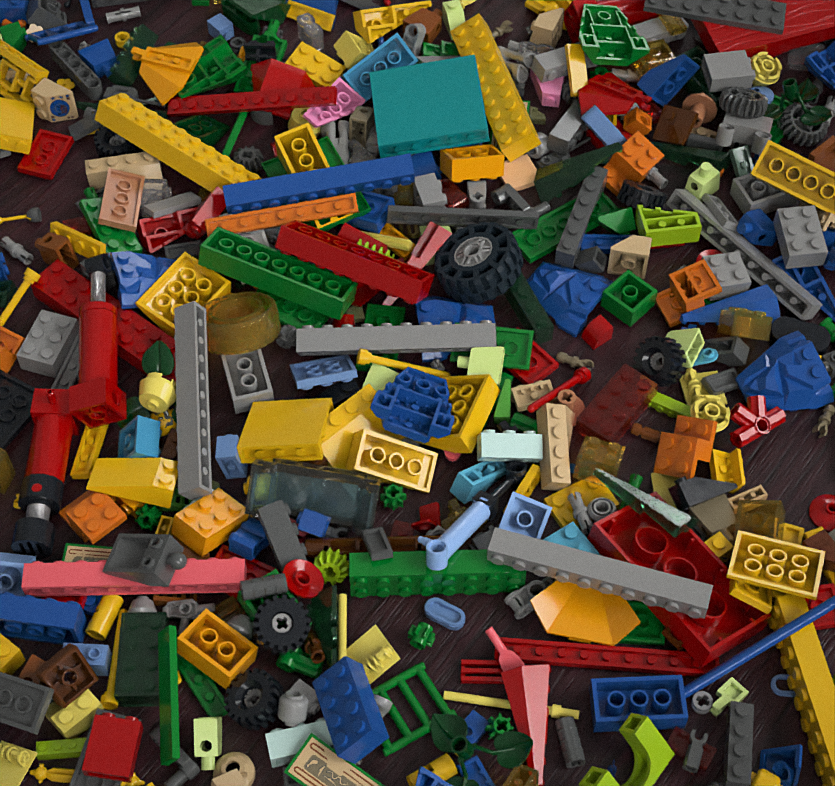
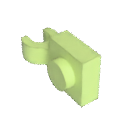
[710,677,749,717]

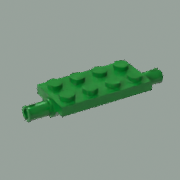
[234,19,288,93]
[79,187,143,254]

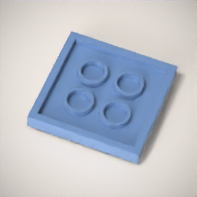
[289,355,358,390]

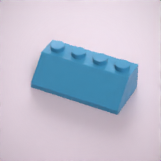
[340,33,418,102]

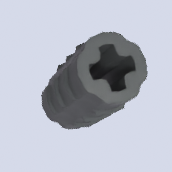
[240,573,288,601]
[555,716,585,768]

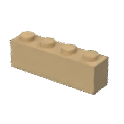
[85,152,165,191]
[536,403,575,491]

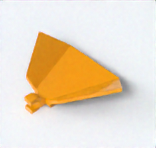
[131,42,204,106]
[530,580,641,646]

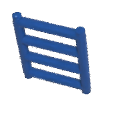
[24,21,99,46]

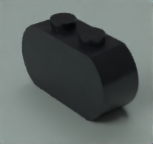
[768,316,831,358]

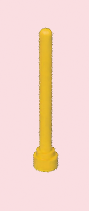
[0,267,41,327]
[356,348,450,377]
[100,609,127,710]

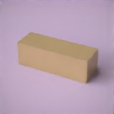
[728,485,768,515]

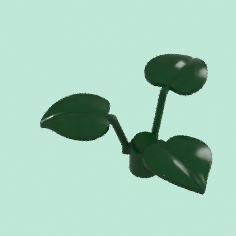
[763,78,832,126]
[118,340,177,428]
[431,713,533,786]

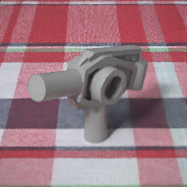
[162,599,215,635]

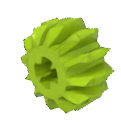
[314,547,349,585]

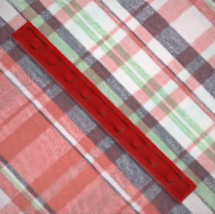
[167,86,337,117]
[494,637,719,677]

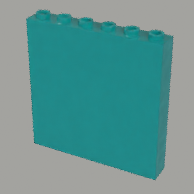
[369,55,490,158]

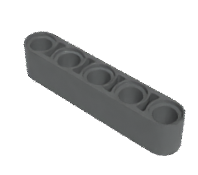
[48,40,104,101]

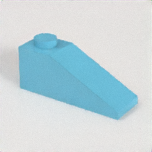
[450,461,507,504]

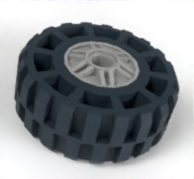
[434,222,523,304]

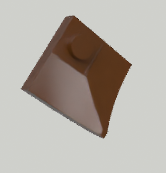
[653,105,699,146]

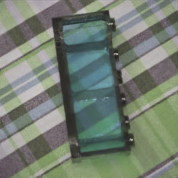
[245,458,382,537]

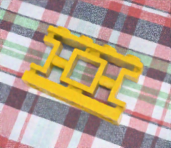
[0,39,49,110]

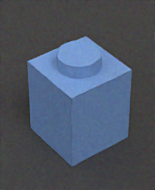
[207,13,235,41]

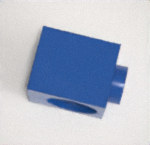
[296,508,332,538]

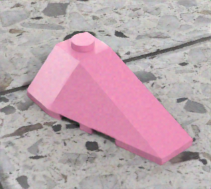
[303,77,366,128]

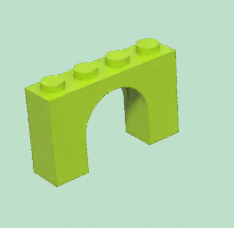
[579,713,675,786]

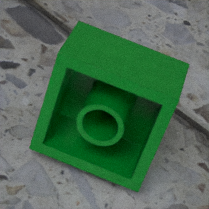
[601,270,658,327]

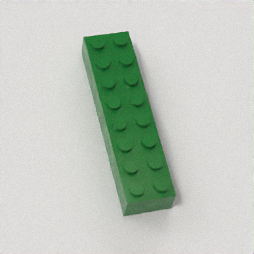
[198,227,358,320]
[349,549,526,598]

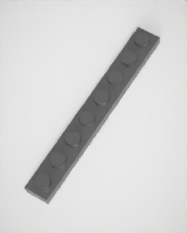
[387,205,539,229]

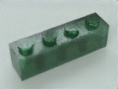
[108,23,159,87]
[504,272,554,345]

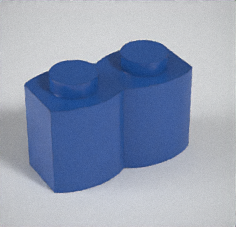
[228,518,269,561]

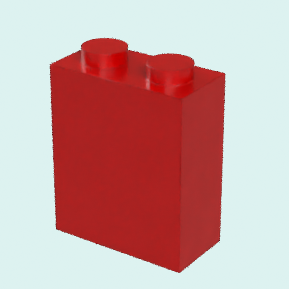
[182,186,226,240]
[82,712,143,783]

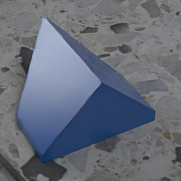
[759,744,803,786]

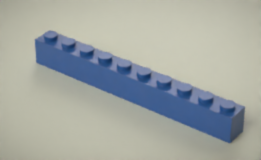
[222,154,415,214]

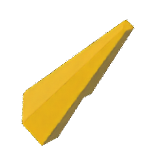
[353,0,432,44]

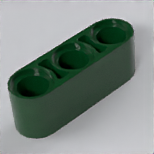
[221,0,261,36]

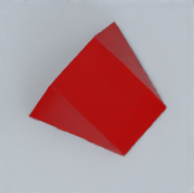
[250,58,315,120]

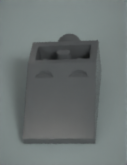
[102,533,187,587]

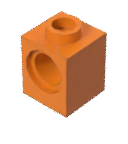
[623,107,652,136]

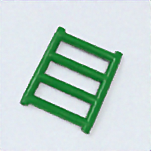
[372,662,457,757]

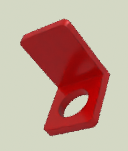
[411,502,441,534]

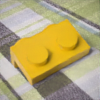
[709,448,745,494]

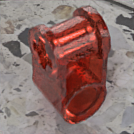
[441,179,469,208]

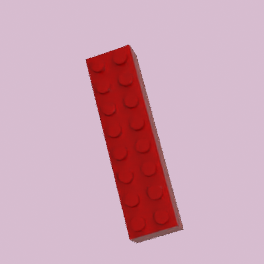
[275,220,434,304]

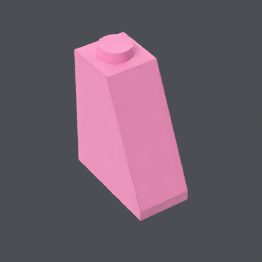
[530,68,565,108]

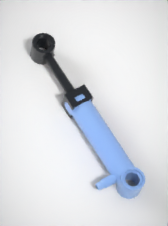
[418,460,527,571]

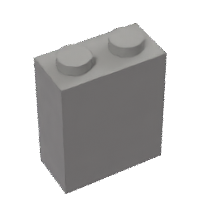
[701,50,756,92]

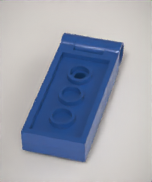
[347,191,395,234]

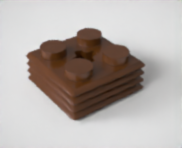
[35,643,98,708]

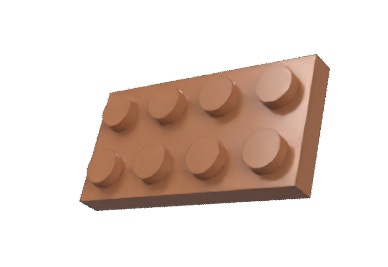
[98,168,145,232]

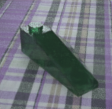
[307,586,338,670]

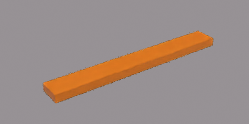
[204,193,359,237]

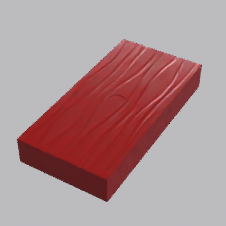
[691,0,835,59]
[587,491,772,667]

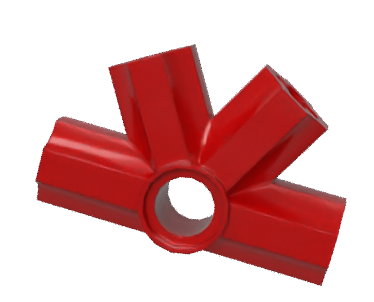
[730,395,786,449]

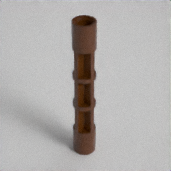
[305,535,441,559]

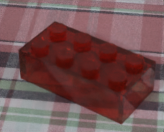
[575,363,658,452]

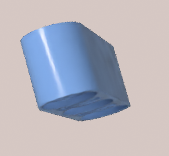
[581,105,627,154]

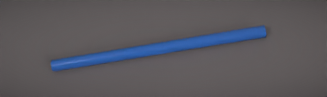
[684,595,835,698]

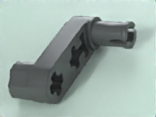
[491,183,551,217]
[149,724,201,786]

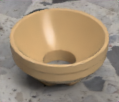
[213,752,256,786]

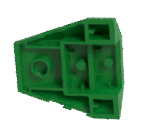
[578,4,650,66]
[178,34,248,99]

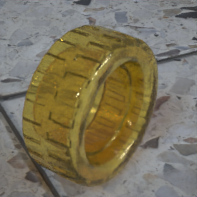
[203,292,281,355]

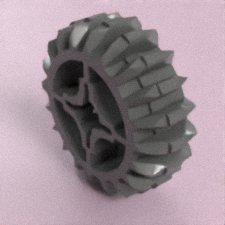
[719,86,768,118]
[779,102,829,147]

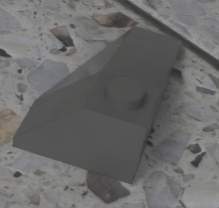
[26,0,67,30]

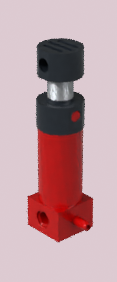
[11,388,81,559]

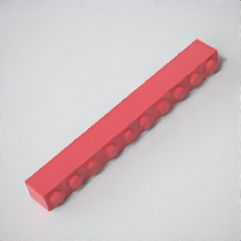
[21,557,247,597]

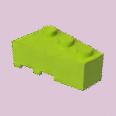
[635,204,702,247]

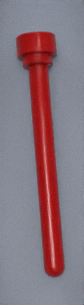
[527,367,591,413]

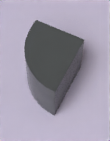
[250,111,274,125]
[575,246,608,274]

